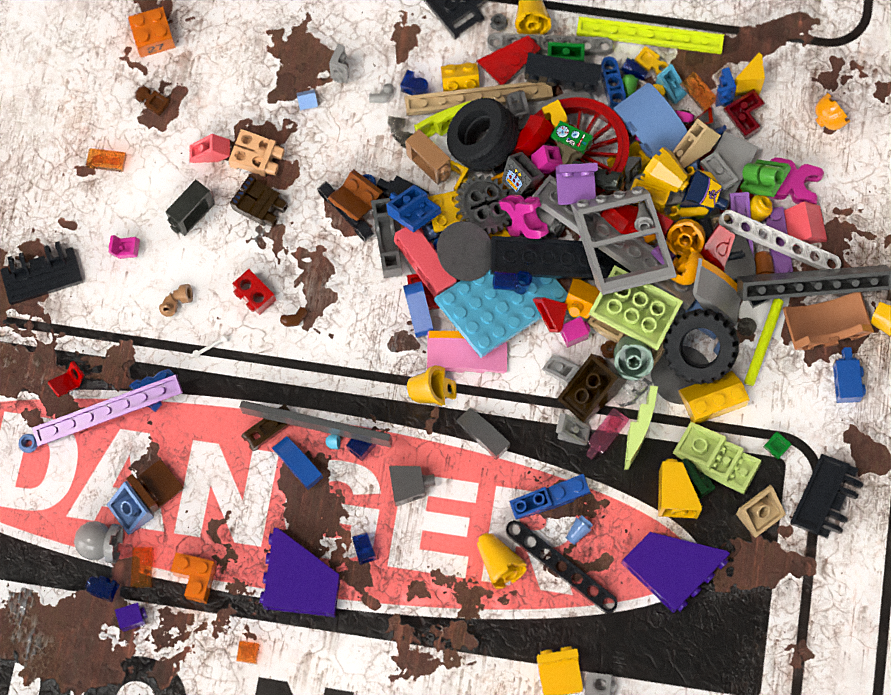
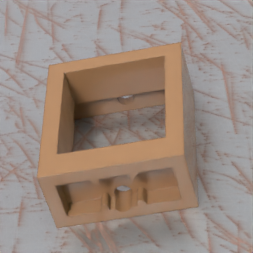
[405,129,451,185]

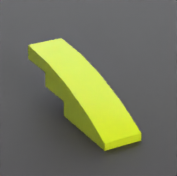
[414,100,473,138]

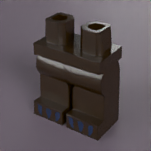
[230,174,288,227]

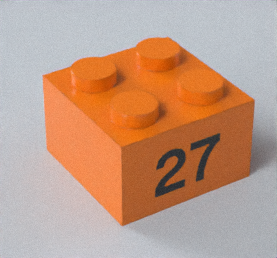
[128,7,176,58]

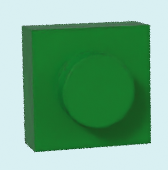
[764,432,792,460]

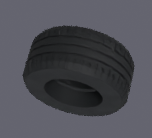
[447,98,519,172]

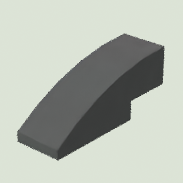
[456,408,511,460]

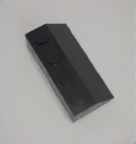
[524,52,602,93]

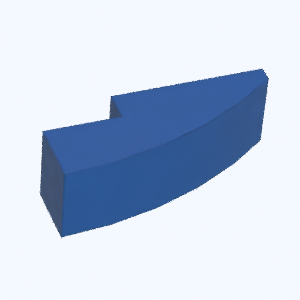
[272,436,323,490]

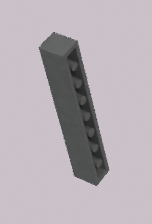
[737,265,891,301]

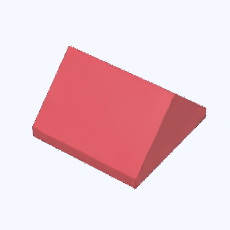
[784,201,827,246]

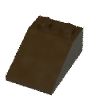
[557,354,627,423]

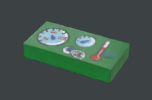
[551,120,594,154]

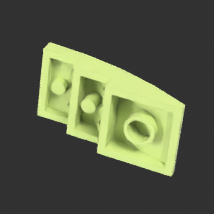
[624,386,658,470]
[673,422,761,494]

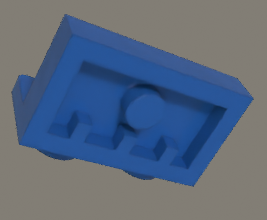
[715,67,736,107]

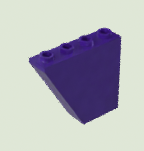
[260,528,341,617]
[621,532,730,613]

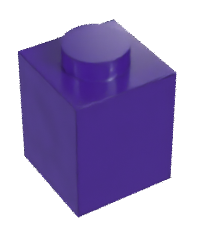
[115,602,148,632]

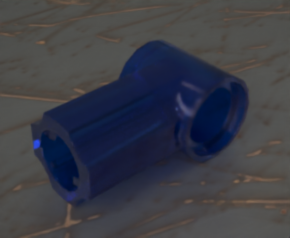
[492,271,532,294]

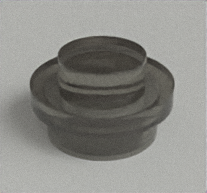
[737,317,757,336]

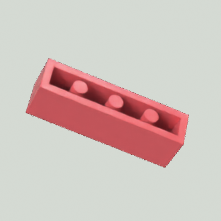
[394,227,457,298]

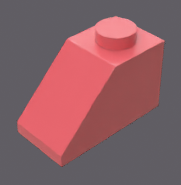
[190,134,231,163]

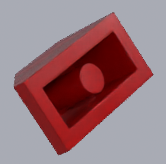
[600,205,638,234]

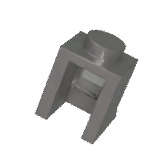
[503,90,530,120]

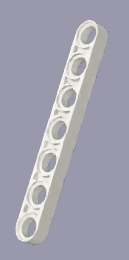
[719,210,841,270]

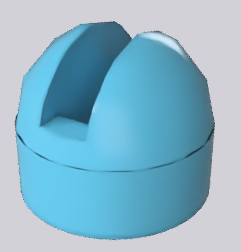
[325,434,341,449]

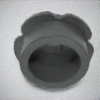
[490,13,508,31]

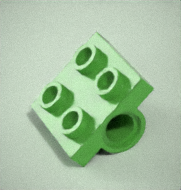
[740,159,791,197]

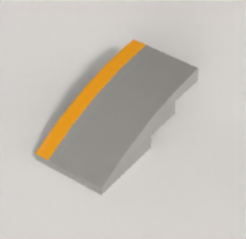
[693,258,741,325]

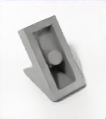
[542,354,580,387]
[556,414,591,445]

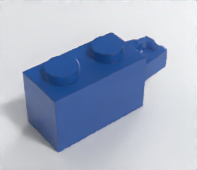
[833,347,866,403]

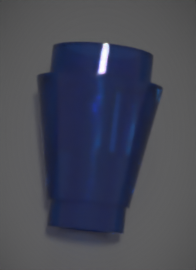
[620,57,649,81]

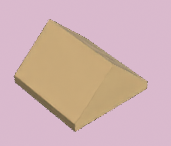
[736,485,786,538]

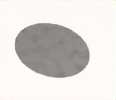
[437,221,491,281]
[651,346,709,405]

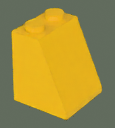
[658,459,702,519]

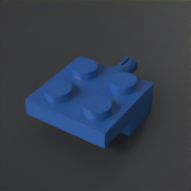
[386,185,441,233]

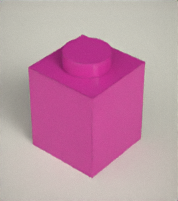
[531,145,563,174]
[560,317,590,348]

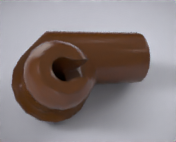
[280,307,308,327]

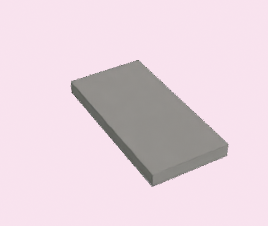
[704,132,758,211]

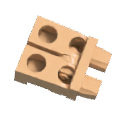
[229,129,285,177]

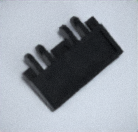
[0,241,84,305]
[790,453,864,539]

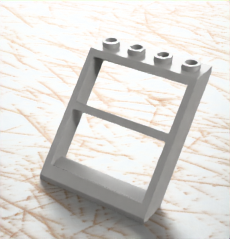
[571,186,676,295]

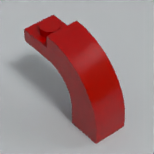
[510,115,554,157]

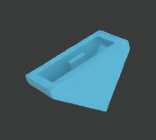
[656,64,688,104]

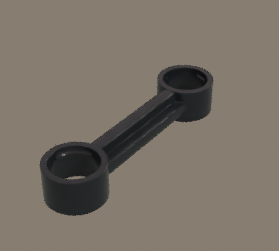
[317,181,374,242]

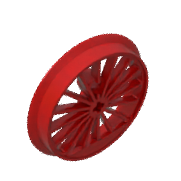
[528,97,629,195]

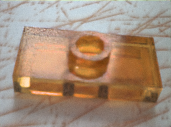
[679,71,716,112]

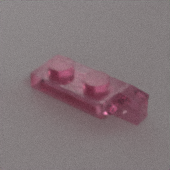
[586,408,629,459]

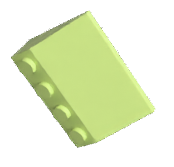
[588,265,683,351]

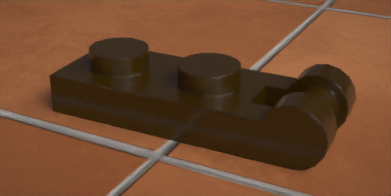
[241,404,290,452]

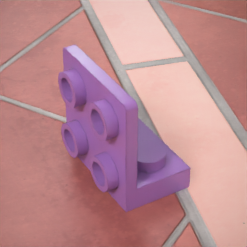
[555,163,598,205]

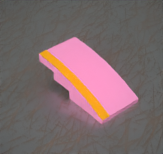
[427,331,507,374]

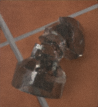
[387,116,413,148]

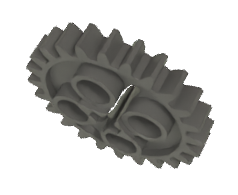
[455,174,511,235]

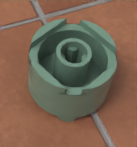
[614,336,654,381]

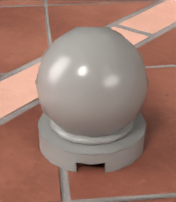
[74,521,123,564]

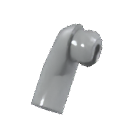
[369,83,394,103]

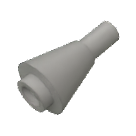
[634,202,654,231]

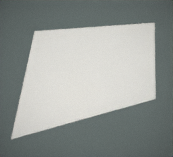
[738,298,790,341]

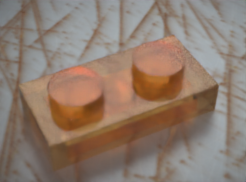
[86,148,127,172]
[131,547,154,588]

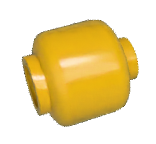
[750,195,773,222]

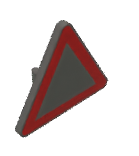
[685,107,715,131]

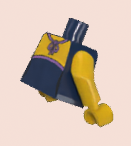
[669,166,728,220]

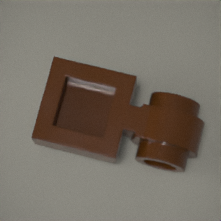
[134,85,170,116]

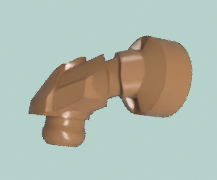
[159,284,193,317]

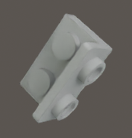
[329,44,349,84]

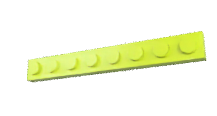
[576,16,724,54]

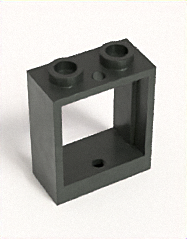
[165,179,215,236]

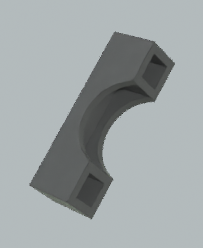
[371,198,402,278]

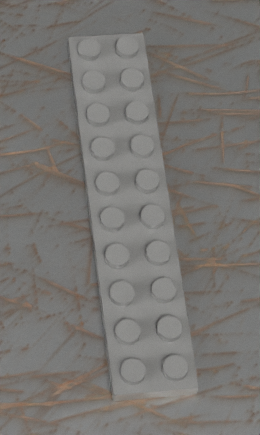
[532,175,696,311]

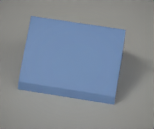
[107,481,154,535]

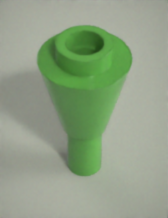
[622,75,638,98]

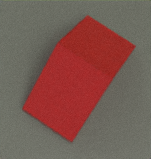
[533,297,568,333]

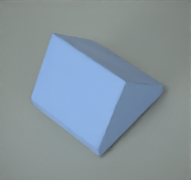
[297,90,318,110]

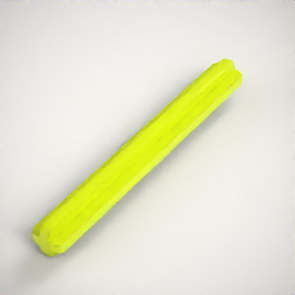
[744,298,784,386]

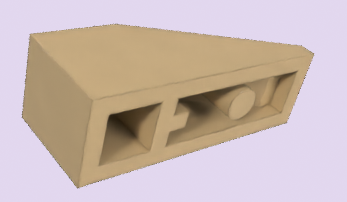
[672,119,721,169]

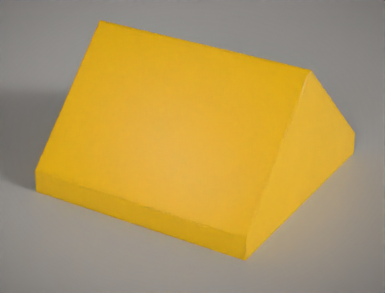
[735,53,765,96]

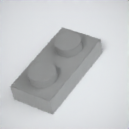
[700,151,739,192]

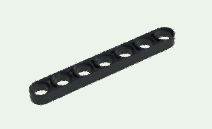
[506,520,618,614]

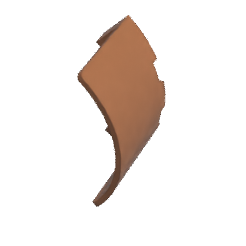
[783,292,874,350]

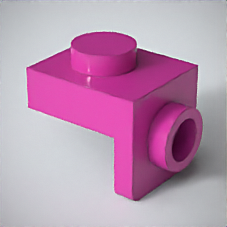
[108,235,140,259]

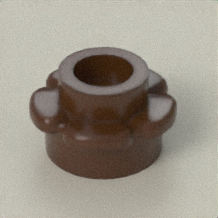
[600,340,617,359]

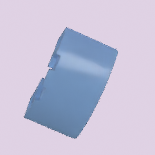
[613,83,688,159]

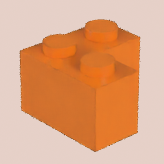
[170,552,217,604]

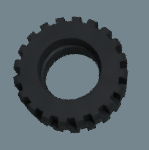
[663,308,740,384]

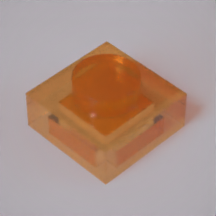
[236,641,260,665]

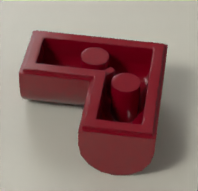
[723,89,765,139]

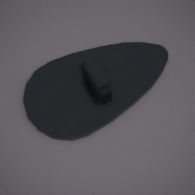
[724,221,756,283]

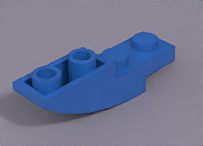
[509,474,591,520]

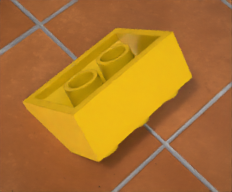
[678,371,750,424]

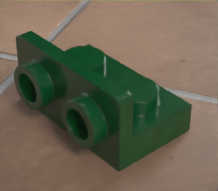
[680,458,715,500]

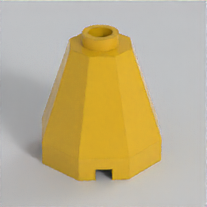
[640,147,689,193]

